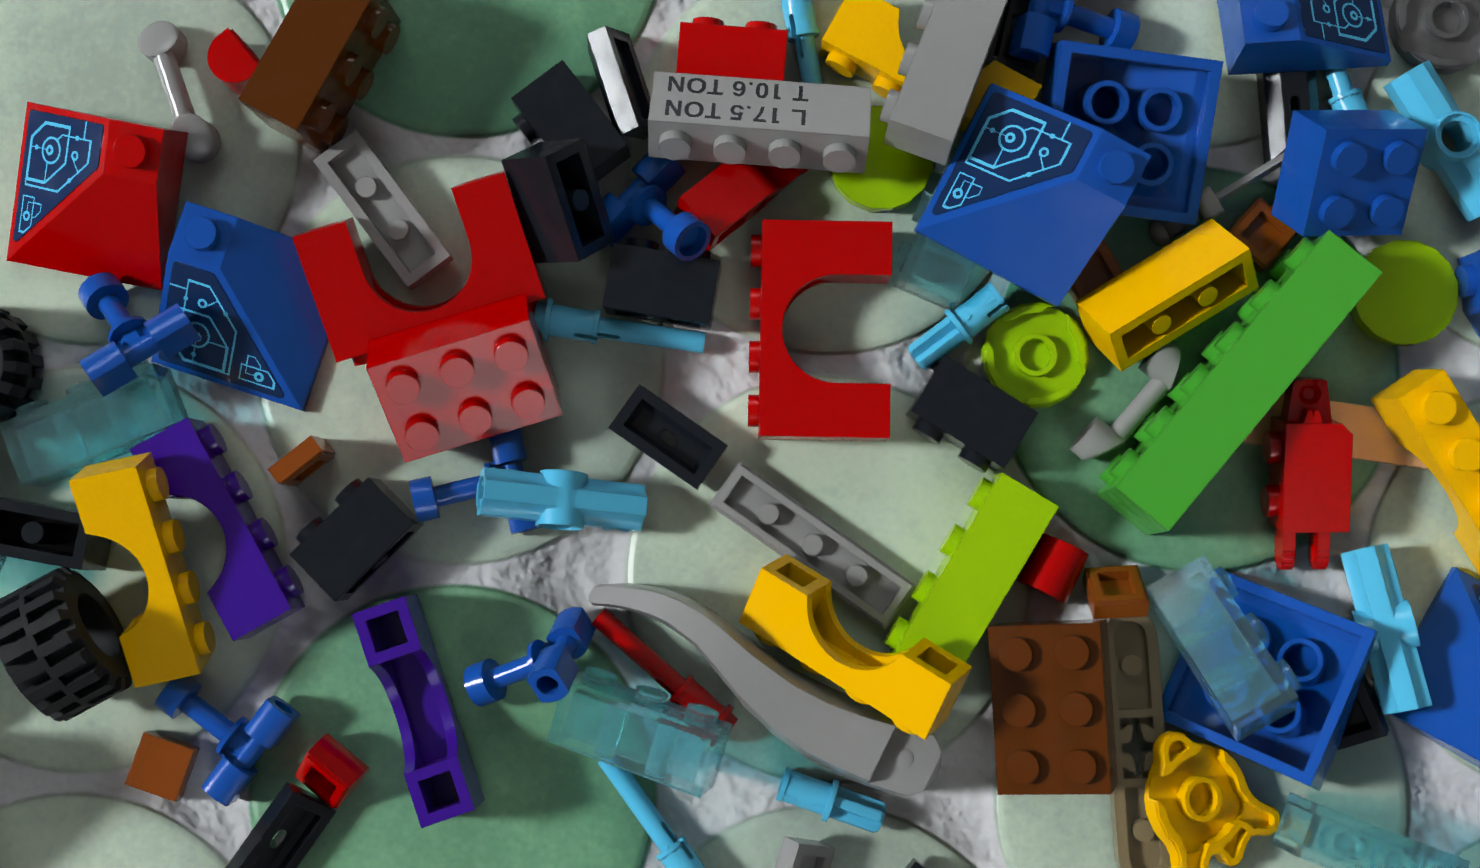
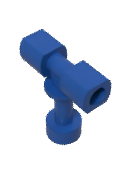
[1008,0,1140,63]
[602,152,711,261]
[78,272,201,397]
[409,428,540,535]
[463,607,596,707]
[154,676,300,806]

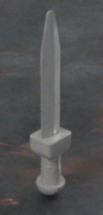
[1149,152,1284,247]

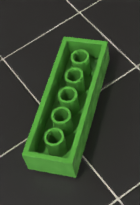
[1096,230,1383,535]

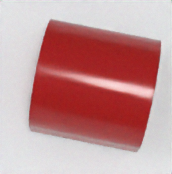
[207,28,260,95]
[1015,533,1089,604]
[295,733,370,809]

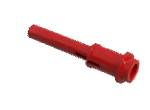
[591,608,738,743]

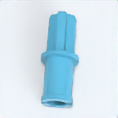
[908,282,1010,370]
[776,767,886,833]

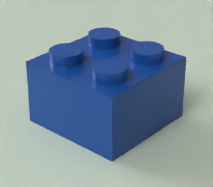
[1271,110,1428,237]

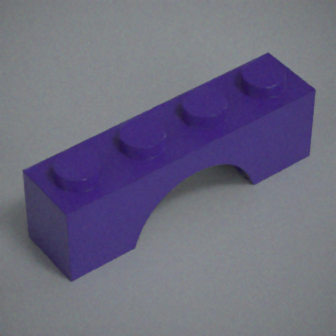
[129,417,305,641]
[352,594,485,828]

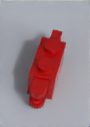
[1261,377,1353,570]

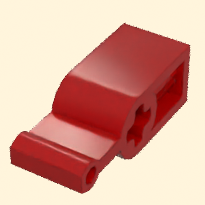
[674,163,809,251]

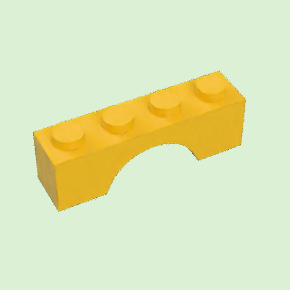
[819,0,1042,133]
[1370,369,1480,575]
[69,452,216,688]
[739,554,972,740]

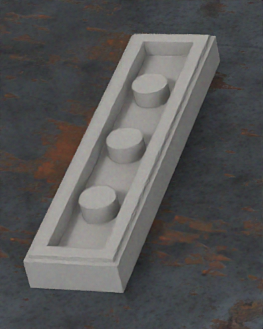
[709,461,916,629]

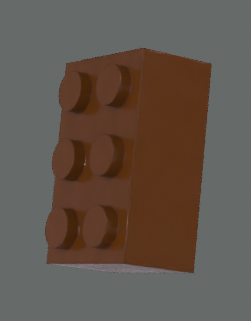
[238,0,401,155]
[988,619,1118,795]

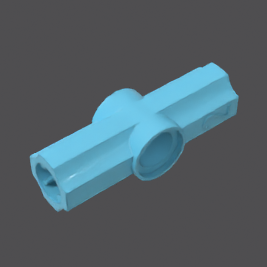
[1383,60,1480,223]
[475,467,648,532]
[1340,543,1433,715]

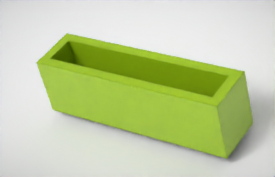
[883,472,1059,662]

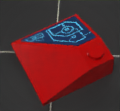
[7,102,188,291]

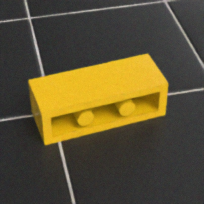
[1075,218,1259,372]

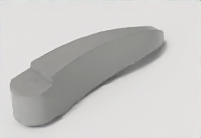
[589,583,942,796]

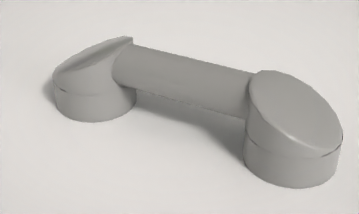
[138,21,221,164]
[1069,341,1181,460]

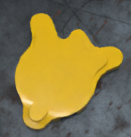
[1144,731,1280,868]

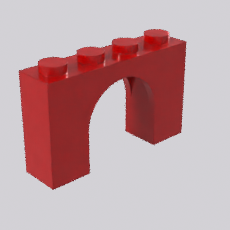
[292,170,547,366]
[748,219,893,442]

